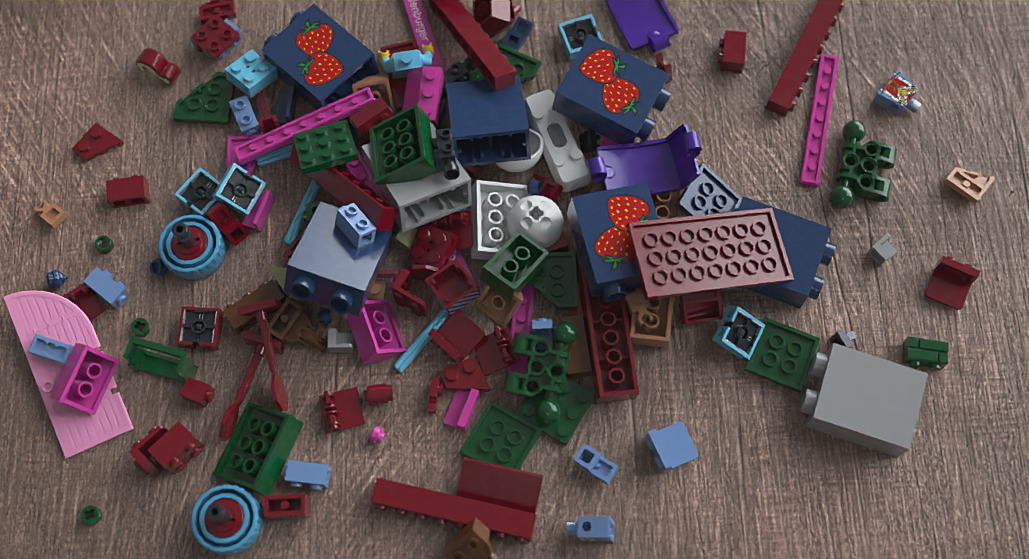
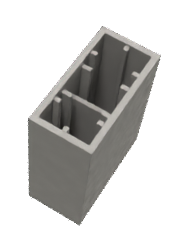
[361,121,472,232]
[799,343,928,457]

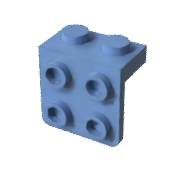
[645,421,698,473]

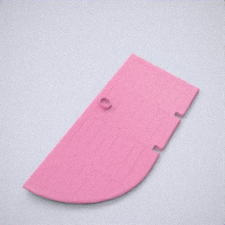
[4,291,134,459]

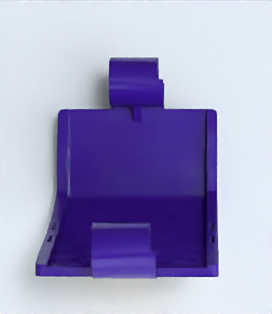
[605,0,679,53]
[587,124,702,196]

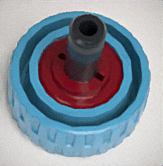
[158,215,226,281]
[191,484,264,556]

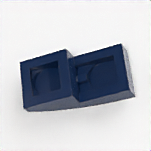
[501,16,535,51]

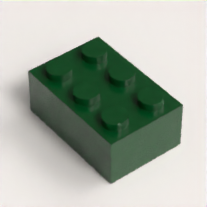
[480,230,549,302]

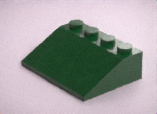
[369,104,437,185]
[213,402,304,496]

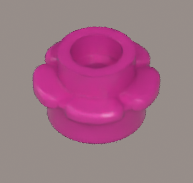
[368,425,385,444]

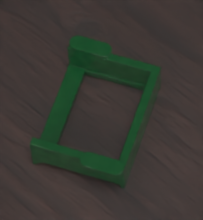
[123,336,198,383]

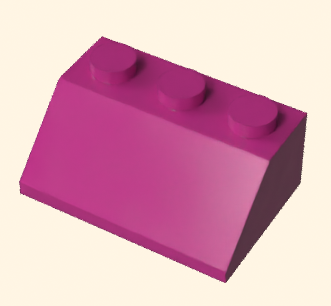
[403,66,444,128]
[346,300,406,363]
[49,343,120,415]

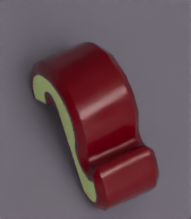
[135,48,181,84]

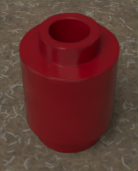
[364,383,393,405]

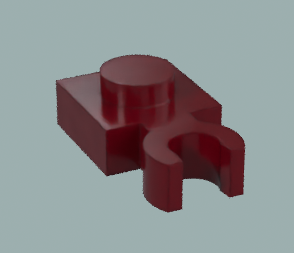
[427,377,444,414]

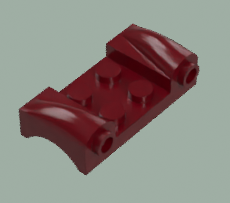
[679,291,724,324]

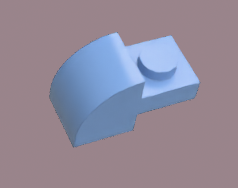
[573,443,619,485]

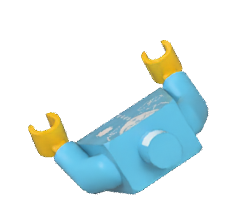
[378,43,434,79]

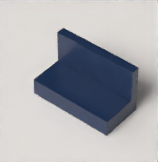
[275,84,298,126]

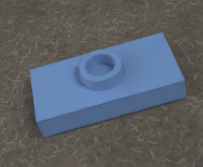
[28,334,74,365]

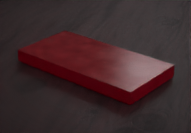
[381,39,418,112]
[456,457,544,514]

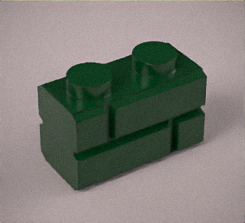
[902,336,949,371]

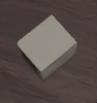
[868,233,897,266]
[328,329,354,353]

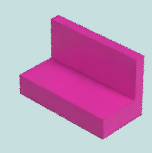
[242,190,275,233]
[443,388,480,432]

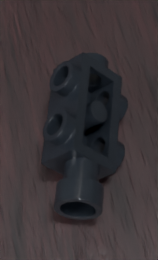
[441,57,477,100]
[432,128,460,180]

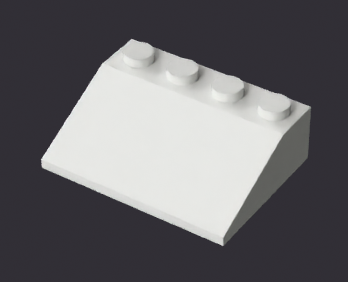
[470,180,531,260]

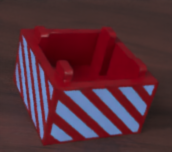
[425,258,481,317]

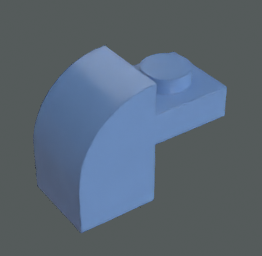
[532,318,553,353]

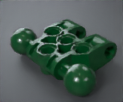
[830,120,897,209]
[502,321,577,424]

